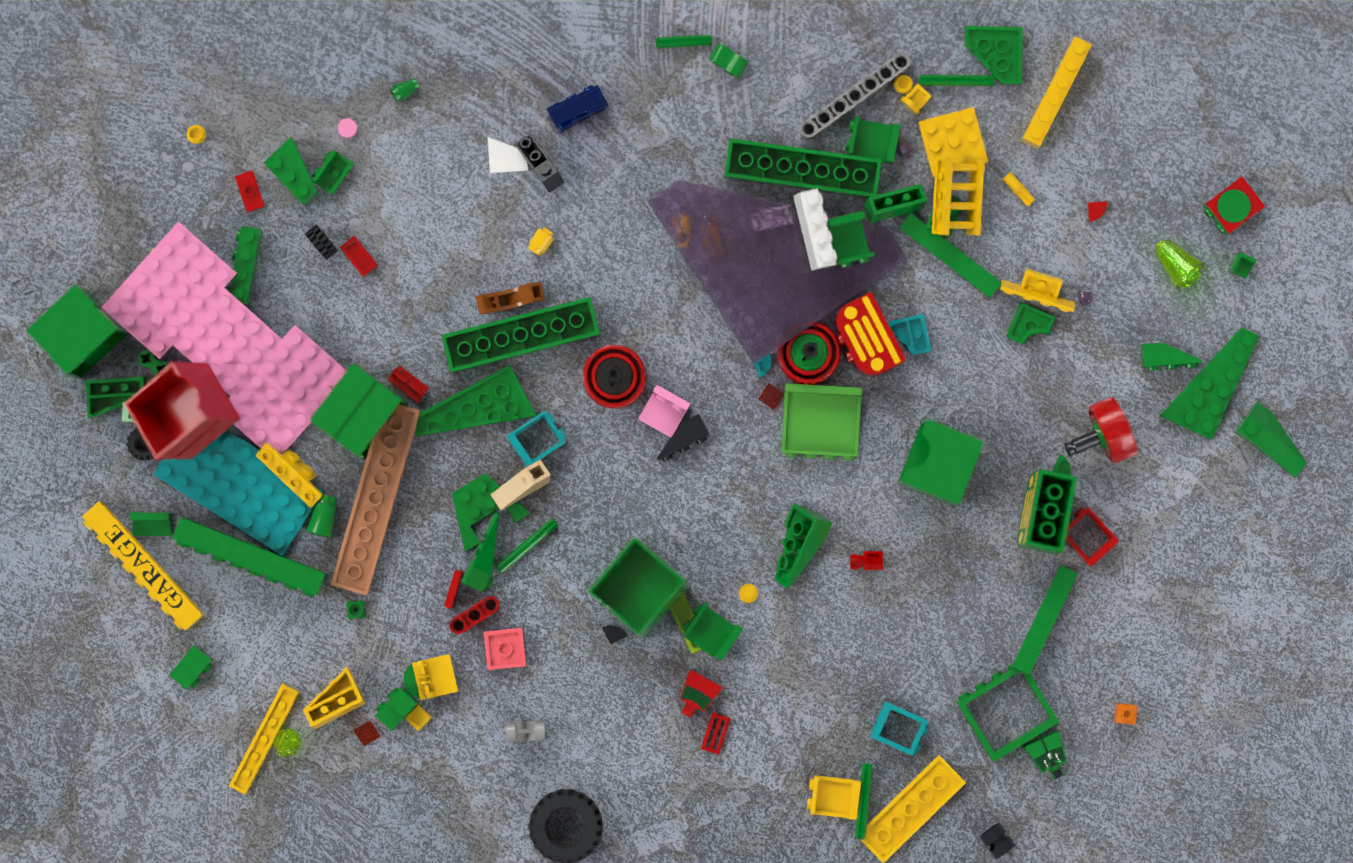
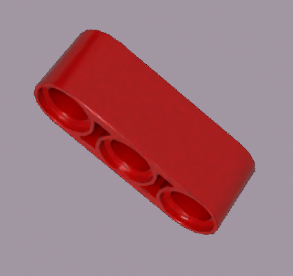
[450,596,500,634]

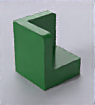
[1228,252,1257,279]

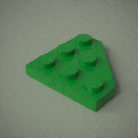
[964,26,1023,85]

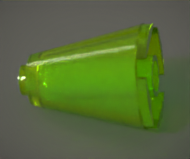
[1155,239,1207,292]

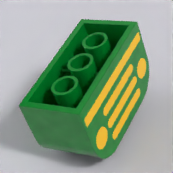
[1017,469,1077,555]

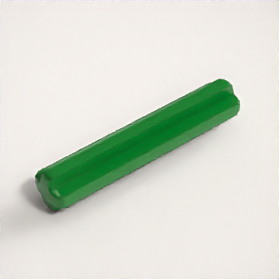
[656,35,712,48]

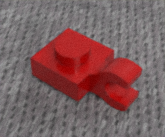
[850,551,883,570]

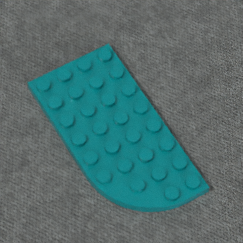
[153,432,324,556]

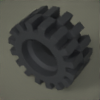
[305,224,338,260]
[126,427,155,461]

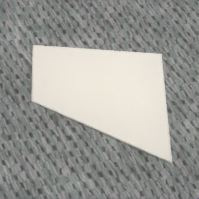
[488,137,528,173]

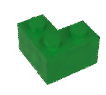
[375,687,419,731]

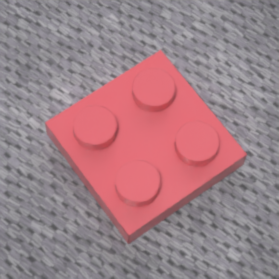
[484,628,526,670]

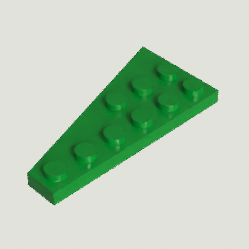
[415,365,537,437]

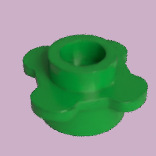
[346,600,366,620]

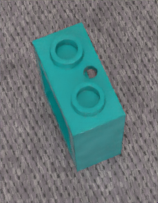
[506,410,567,467]
[869,701,929,756]

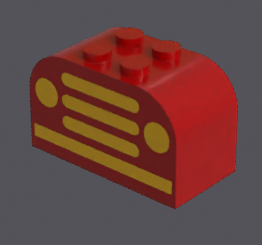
[835,292,906,377]

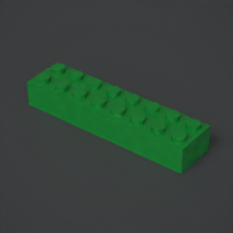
[724,138,882,199]
[441,297,600,374]
[172,517,328,598]

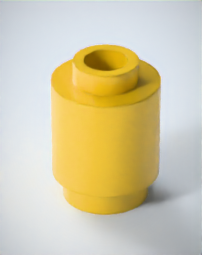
[528,227,555,256]

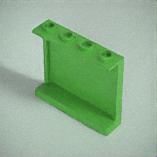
[781,383,862,461]

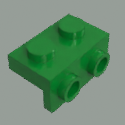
[312,150,354,196]

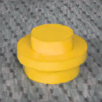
[894,74,913,94]
[187,125,206,144]
[739,584,758,603]

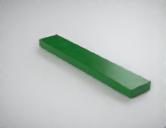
[899,213,1001,298]
[1011,565,1078,676]

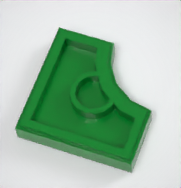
[1005,302,1056,345]

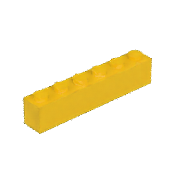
[1021,36,1092,149]

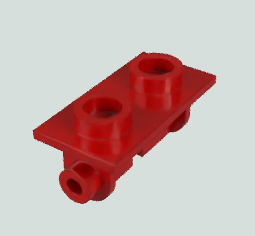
[388,365,429,403]

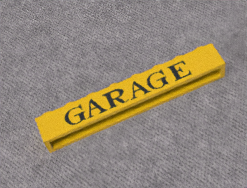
[82,501,205,631]

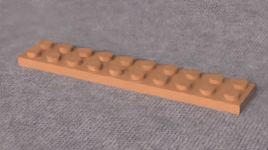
[331,404,421,596]

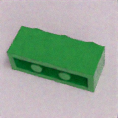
[863,184,928,223]

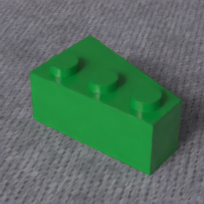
[263,137,319,206]
[85,377,147,420]

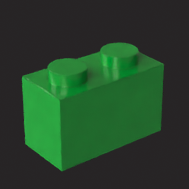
[169,645,214,690]

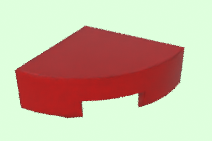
[1087,201,1107,222]

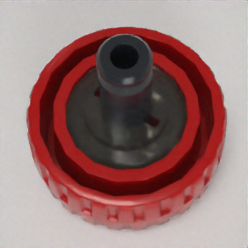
[582,345,646,409]

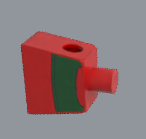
[680,669,722,718]

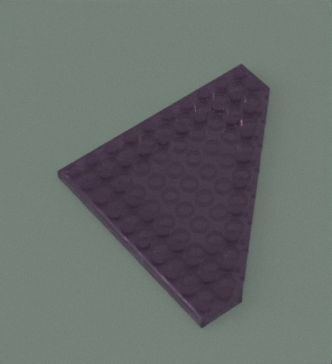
[647,180,907,364]

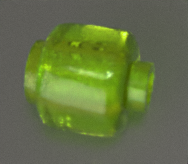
[273,728,302,758]

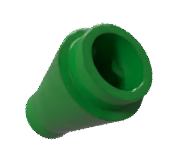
[390,78,420,102]

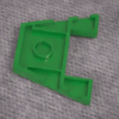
[452,474,530,552]

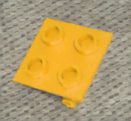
[412,654,458,700]

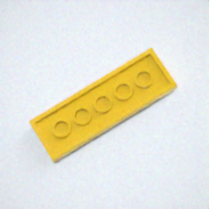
[861,755,966,863]

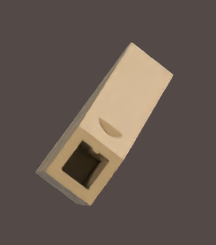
[491,460,551,511]

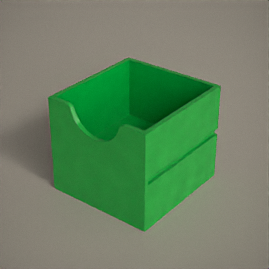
[25,284,129,379]
[309,363,407,460]
[897,419,984,506]
[587,537,690,639]

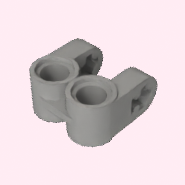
[505,720,546,742]

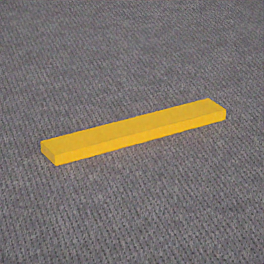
[229,683,300,795]

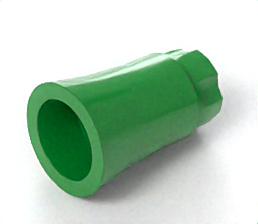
[306,494,337,538]

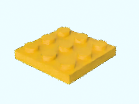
[918,107,988,177]

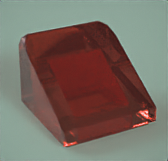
[758,383,784,410]
[353,720,381,746]

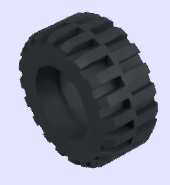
[529,789,603,863]

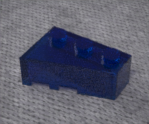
[546,85,609,134]

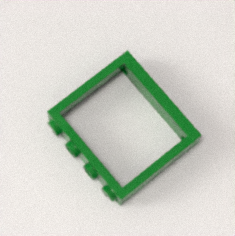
[956,664,1059,762]

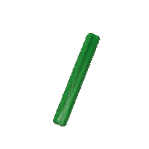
[919,75,995,86]
[496,518,558,574]
[854,763,873,840]

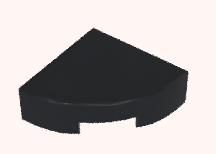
[602,626,628,645]

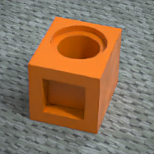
[1113,703,1137,725]

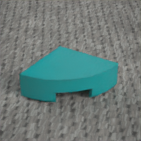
[753,354,772,378]

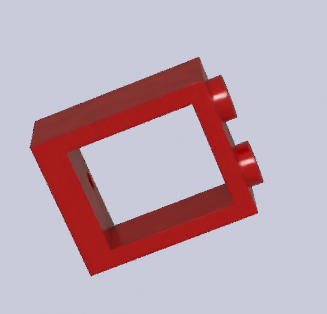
[1065,507,1119,567]

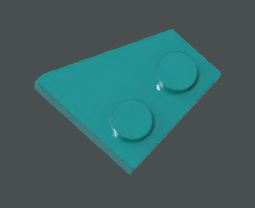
[887,314,932,355]

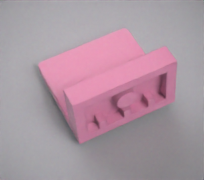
[639,385,690,437]

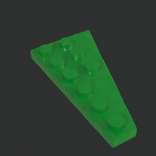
[1159,328,1259,440]

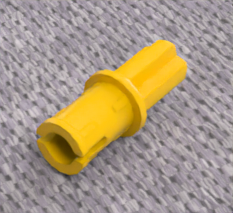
[1002,172,1035,207]

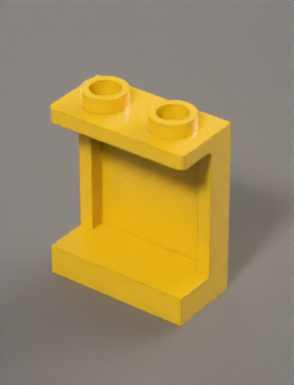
[807,775,861,820]

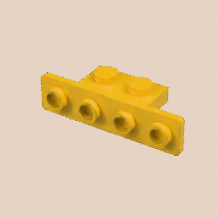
[1000,268,1075,312]
[256,442,323,507]

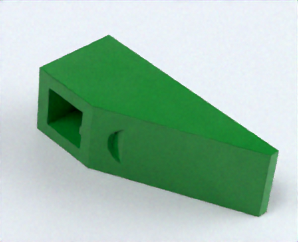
[1140,343,1202,371]

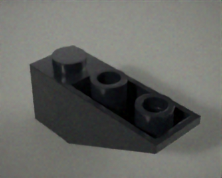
[515,134,565,193]
[657,414,709,462]

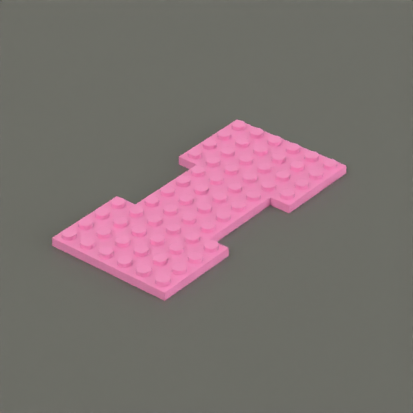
[101,221,347,455]

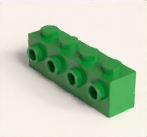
[227,226,263,306]

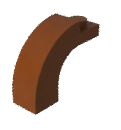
[475,282,546,315]

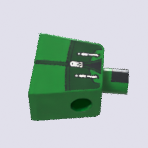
[1023,730,1067,780]

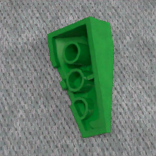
[1234,401,1307,478]
[775,503,833,589]
[461,513,500,592]

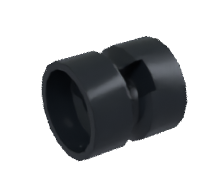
[980,822,1015,859]

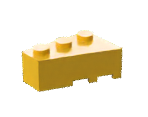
[303,666,367,729]

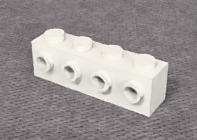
[793,189,837,271]

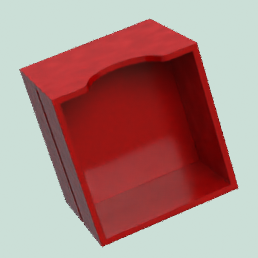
[124,362,240,460]

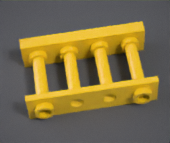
[932,157,985,236]

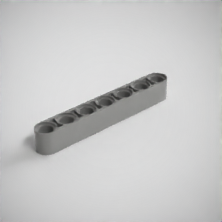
[800,53,910,140]

